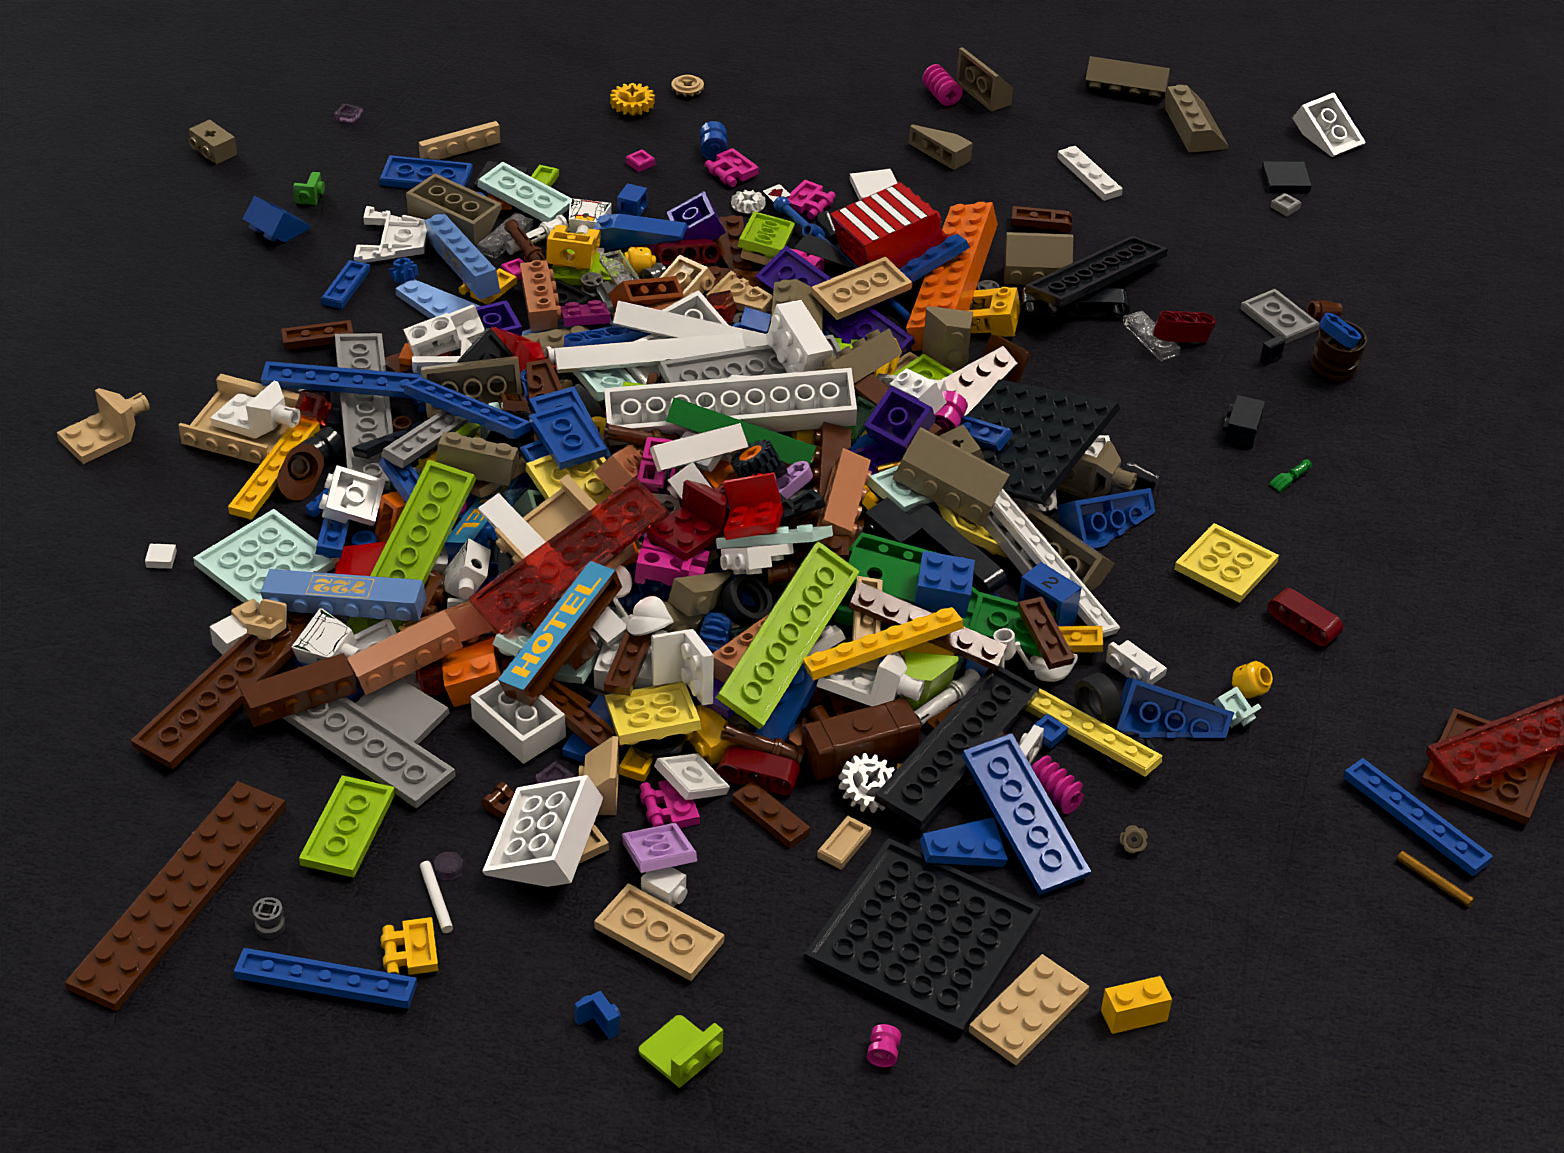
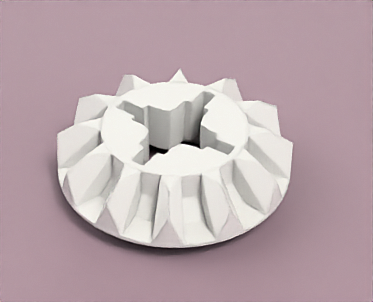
[731,190,765,214]

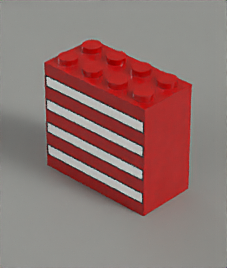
[830,182,946,269]

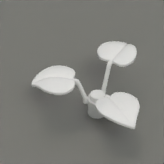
[567,565,674,665]
[961,628,1078,682]

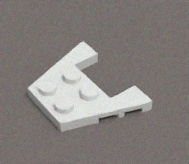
[354,206,428,263]

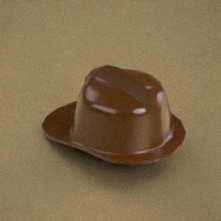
[277,444,324,501]

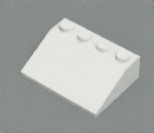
[482,775,603,887]

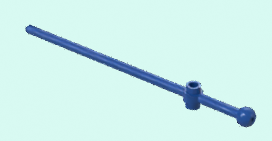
[774,196,911,323]

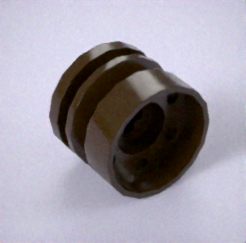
[1310,320,1367,381]

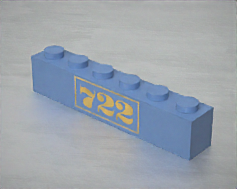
[424,213,501,300]
[260,569,427,621]

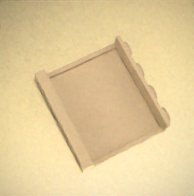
[179,374,309,464]
[494,474,635,603]

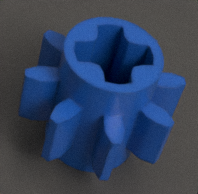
[389,258,419,285]

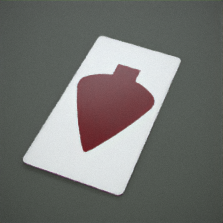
[763,184,790,202]

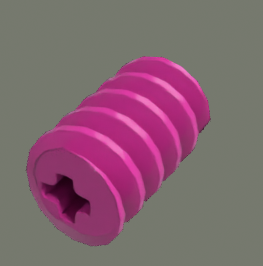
[922,64,963,106]
[1031,755,1084,814]

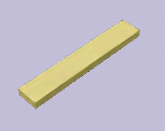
[1026,686,1162,777]

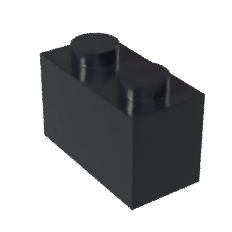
[1222,395,1265,448]
[863,497,923,547]

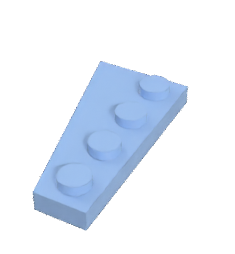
[395,279,480,319]

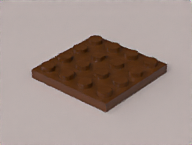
[1420,708,1559,825]

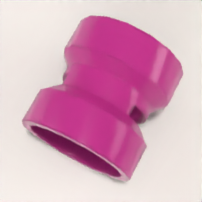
[867,1024,901,1068]

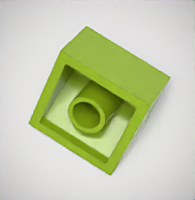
[897,651,958,710]

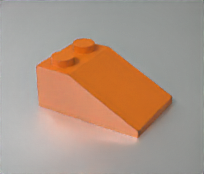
[442,634,502,707]

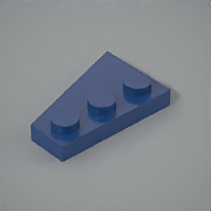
[748,663,818,742]
[920,817,1008,867]

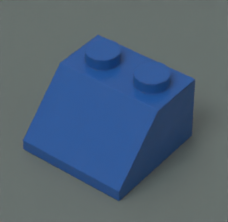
[242,196,311,242]

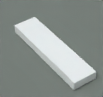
[650,423,748,472]

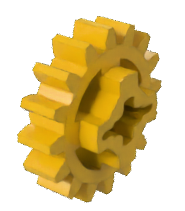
[610,83,655,116]

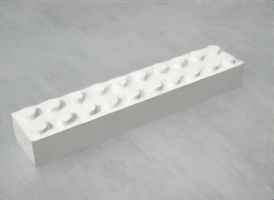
[604,368,857,446]

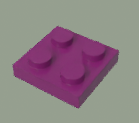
[560,300,611,327]

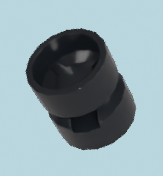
[298,426,344,465]

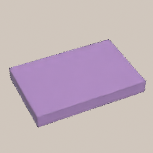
[622,823,697,873]

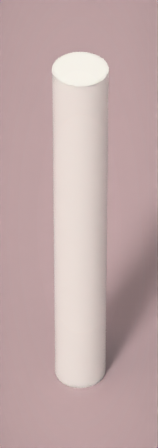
[420,861,453,933]

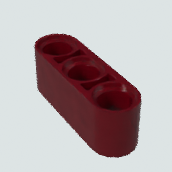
[654,238,722,266]
[1152,311,1216,343]
[1268,588,1344,646]
[716,745,801,795]

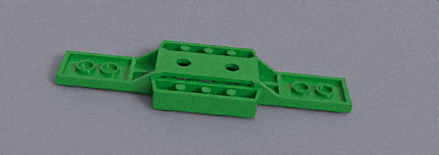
[740,532,1055,658]

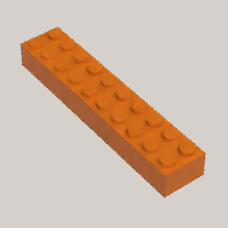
[906,202,998,351]

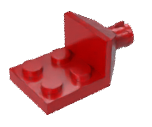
[491,327,558,374]
[723,472,784,540]

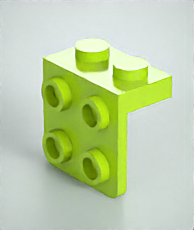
[639,1015,723,1088]

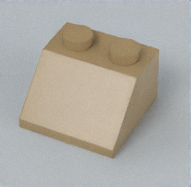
[579,736,619,816]

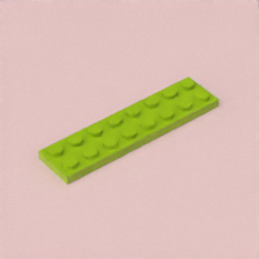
[346,459,476,635]
[715,541,860,729]

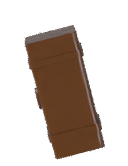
[802,697,921,781]

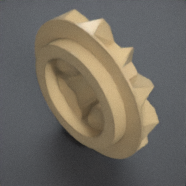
[672,75,704,97]

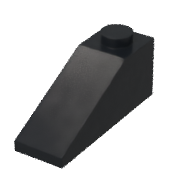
[794,234,855,278]

